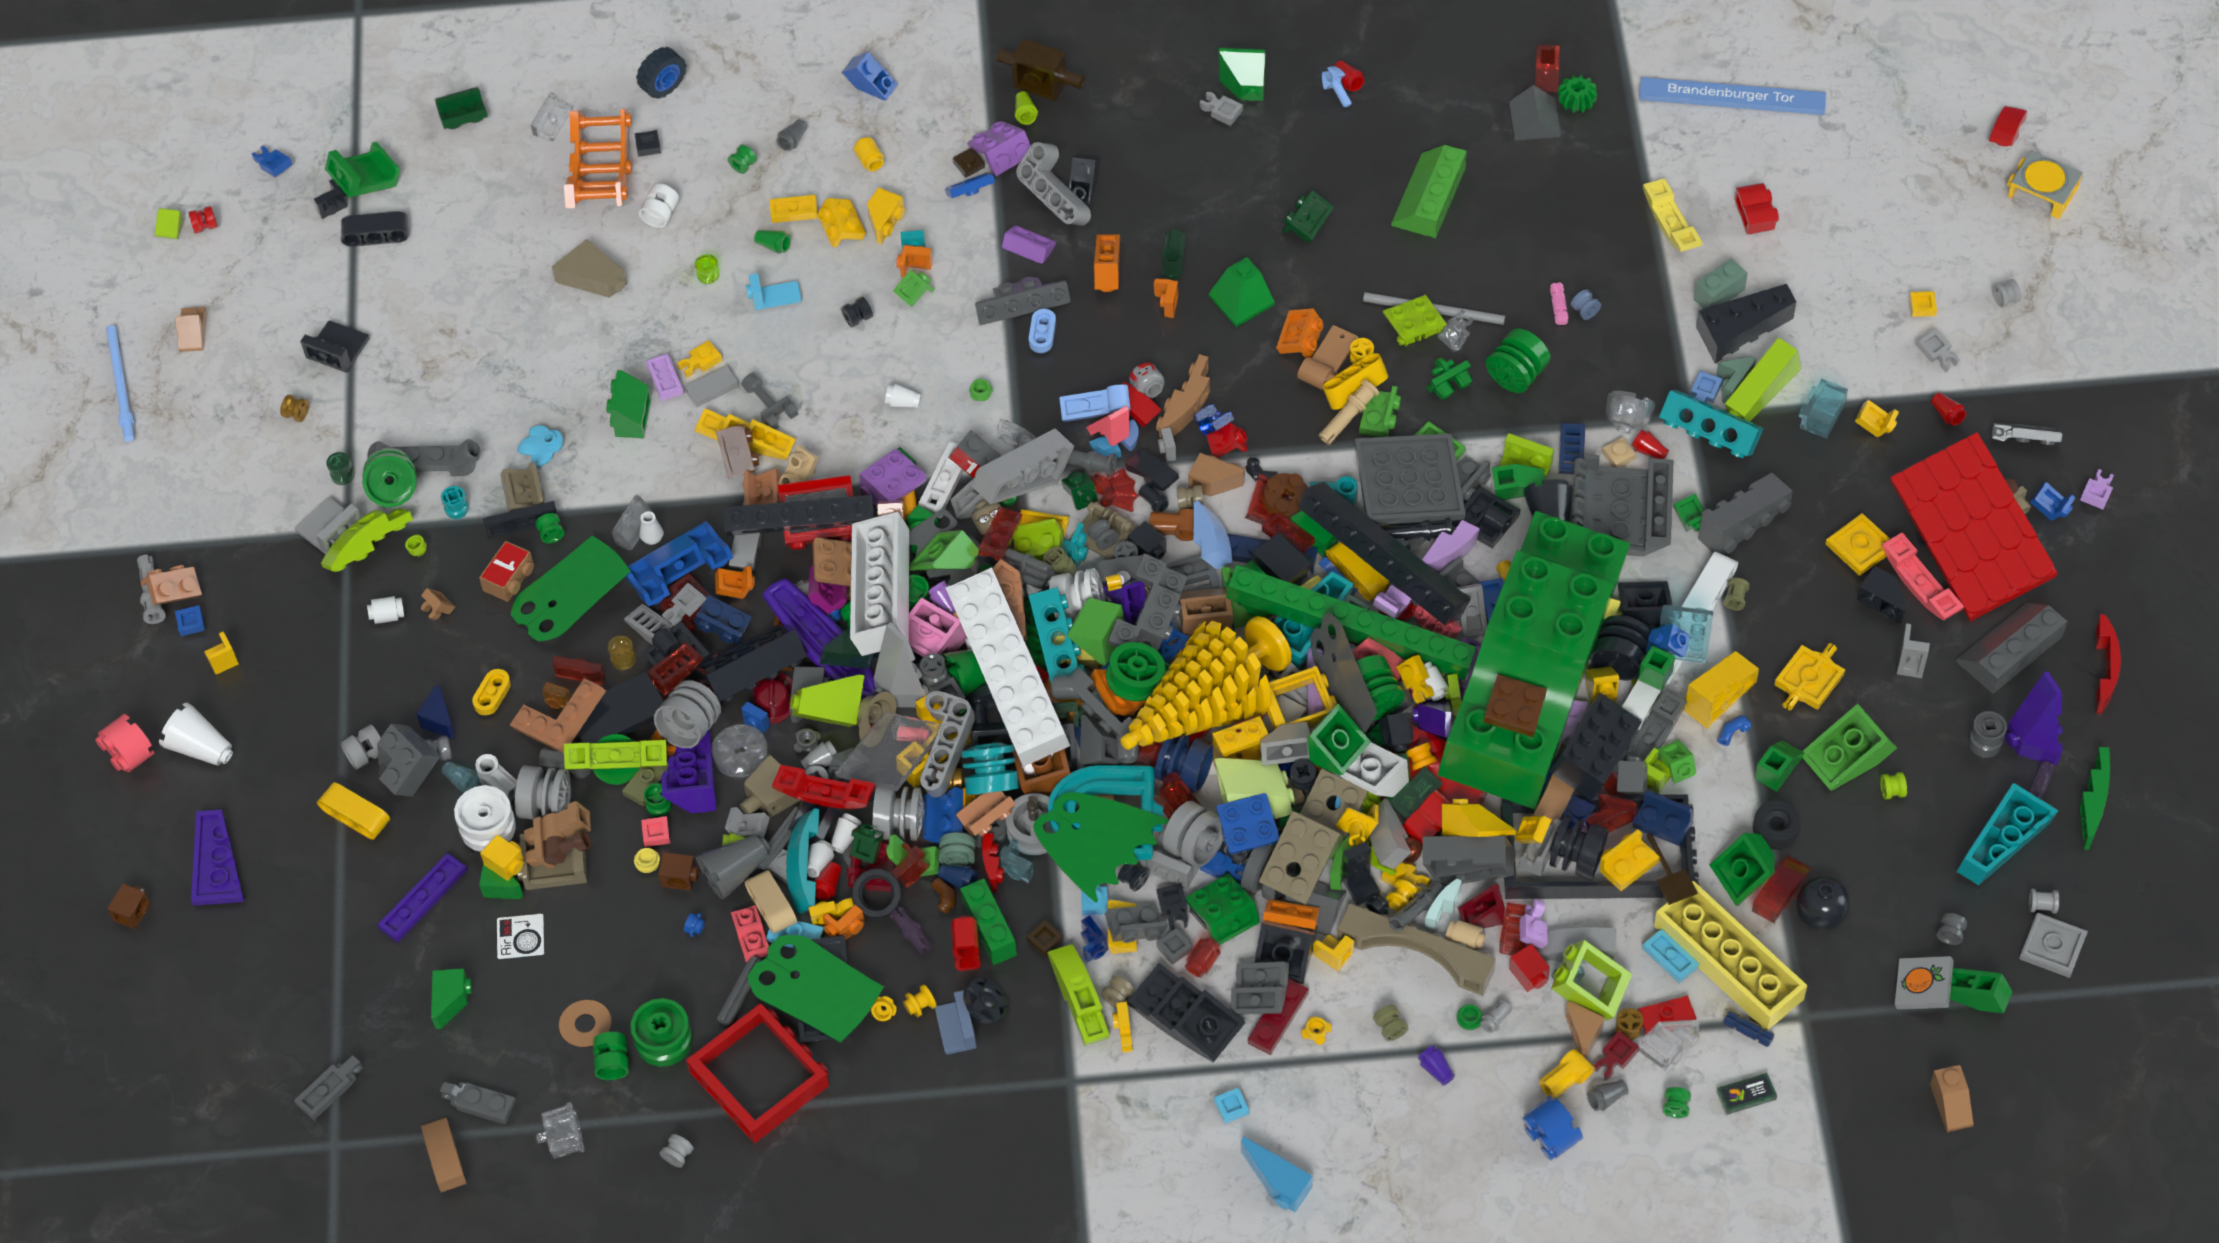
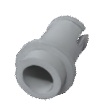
[1480,999,1512,1033]

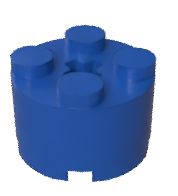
[1522,1095,1583,1161]

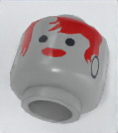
[1129,363,1165,398]

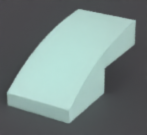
[1425,879,1462,933]

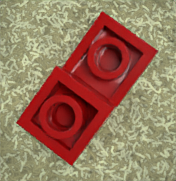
[1989,106,2027,146]
[1120,381,1162,428]
[982,833,1005,892]

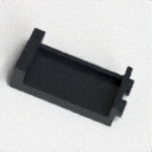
[575,672,664,744]

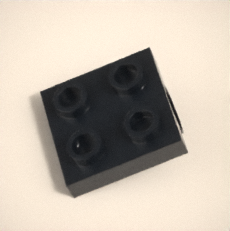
[1452,487,1521,549]
[643,621,712,689]

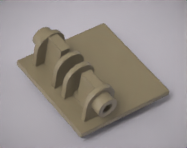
[1070,502,1138,560]

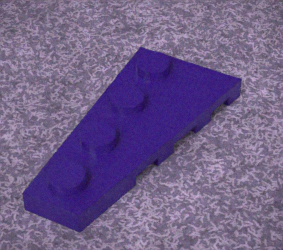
[191,809,245,906]

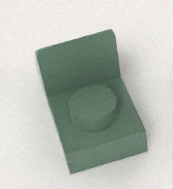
[1717,357,1756,403]

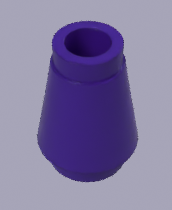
[1418,1045,1455,1086]

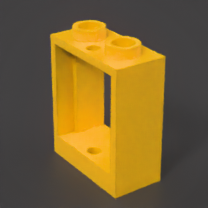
[1267,666,1337,730]
[1213,716,1269,769]

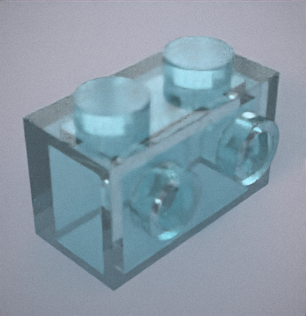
[1798,379,1849,439]

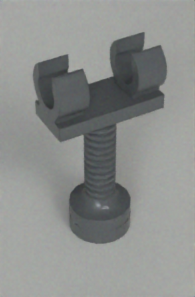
[741,373,799,429]

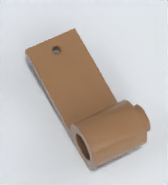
[1297,325,1358,391]

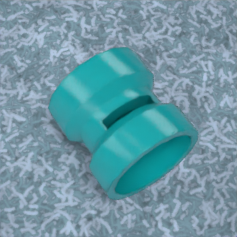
[441,486,469,519]

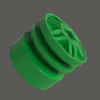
[1486,328,1550,393]
[1356,655,1405,721]

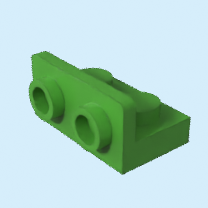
[1359,386,1401,437]

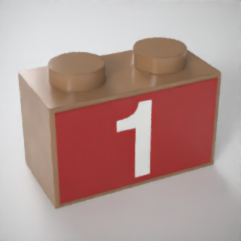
[479,541,534,602]

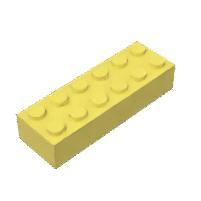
[1654,881,1807,1030]

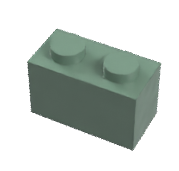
[1694,258,1748,309]

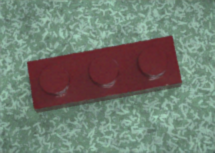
[1248,978,1309,1055]

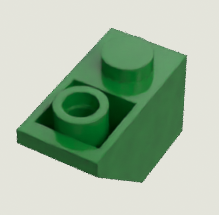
[1492,464,1545,500]
[1755,740,1804,792]

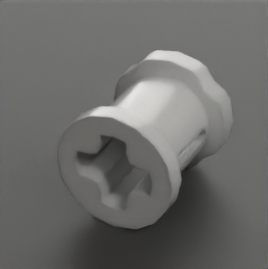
[2028,889,2059,914]

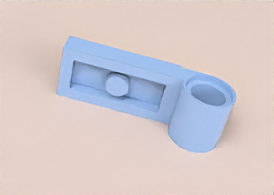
[1060,385,1131,422]

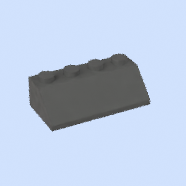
[1956,603,2067,694]

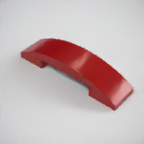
[2096,614,2121,714]
[772,765,875,809]

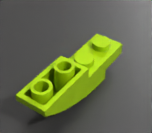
[321,508,413,572]
[1047,944,1110,1046]

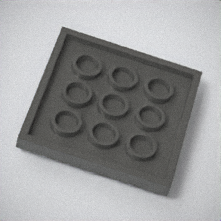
[1354,434,1466,525]

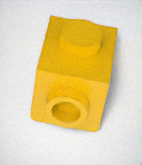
[1855,400,1899,438]

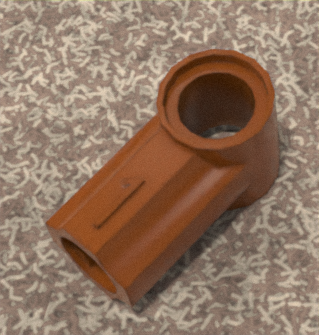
[1149,509,1194,541]

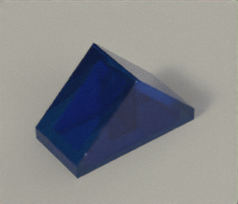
[416,685,455,740]

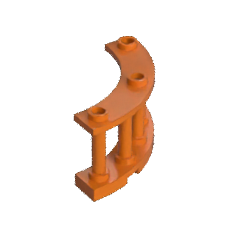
[564,108,632,208]

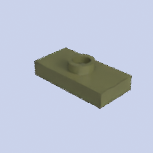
[622,762,669,807]

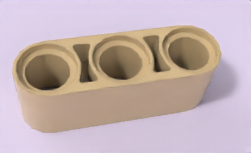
[744,870,797,934]

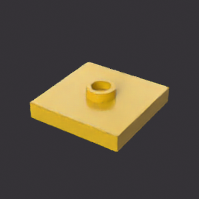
[1825,513,1890,576]

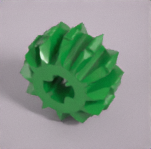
[1558,74,1597,114]

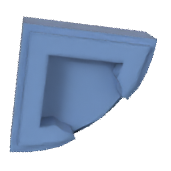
[1121,419,1139,452]

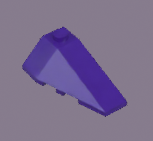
[2005,671,2062,766]
[661,729,716,813]

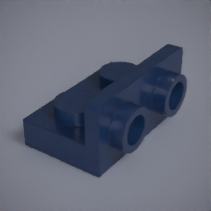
[694,595,752,644]
[1632,791,1693,846]

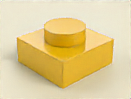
[1909,291,1937,317]

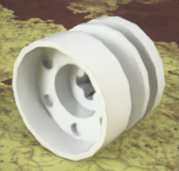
[1049,568,1106,622]

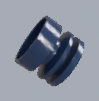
[1155,733,1213,793]

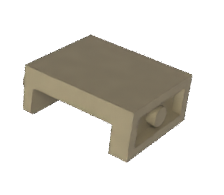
[516,834,587,890]

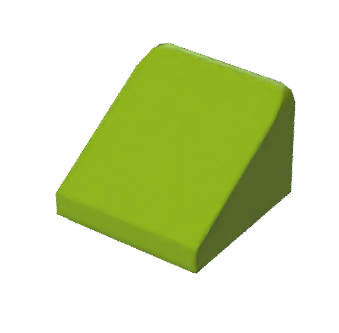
[155,208,184,239]

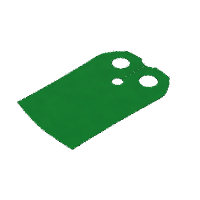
[511,535,631,642]
[747,935,884,1043]

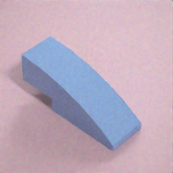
[1194,500,1232,570]

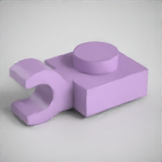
[1564,700,1587,744]
[1520,899,1548,949]

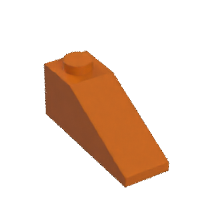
[1094,235,1120,292]

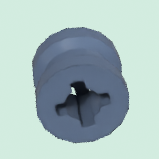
[1571,290,1601,320]

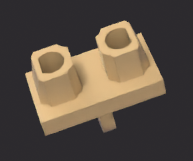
[779,445,819,495]

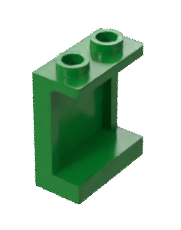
[325,142,400,198]

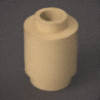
[1445,920,1486,951]

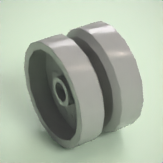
[1163,801,1223,868]

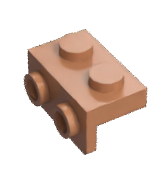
[742,468,781,506]
[140,565,202,606]
[956,791,1016,836]

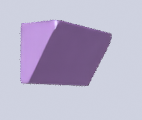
[1002,226,1056,264]

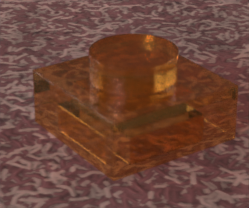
[542,682,571,709]

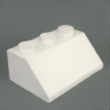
[1325,743,1409,797]

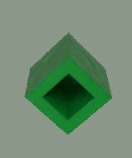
[1639,646,1675,691]

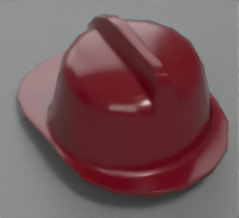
[753,672,793,724]

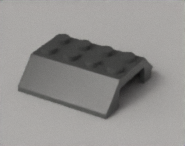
[1571,454,1674,557]

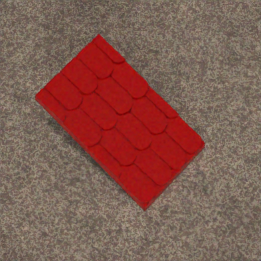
[1890,432,2057,622]

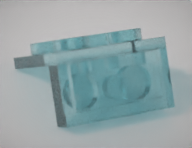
[1660,605,1713,663]

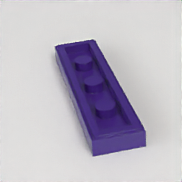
[377,852,467,943]

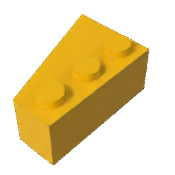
[1684,651,1759,729]

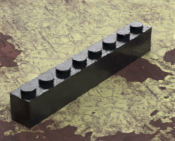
[1297,481,1471,626]

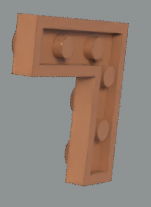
[510,679,606,753]

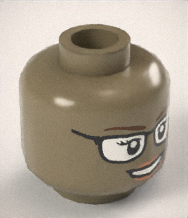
[971,500,1008,538]

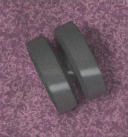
[1241,843,1297,901]

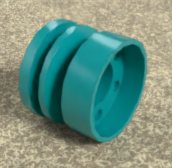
[961,742,1019,795]

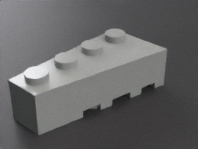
[972,429,1074,505]

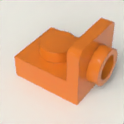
[1154,279,1179,318]

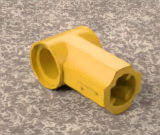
[1539,1049,1595,1099]

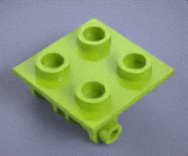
[1383,295,1447,346]

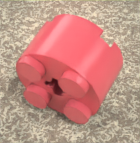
[95,714,154,772]

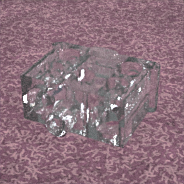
[536,1102,585,1159]

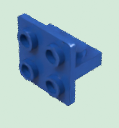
[1217,793,1279,854]

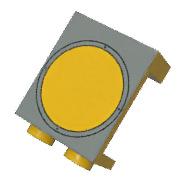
[2007,150,2083,219]

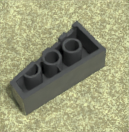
[1698,473,1793,555]

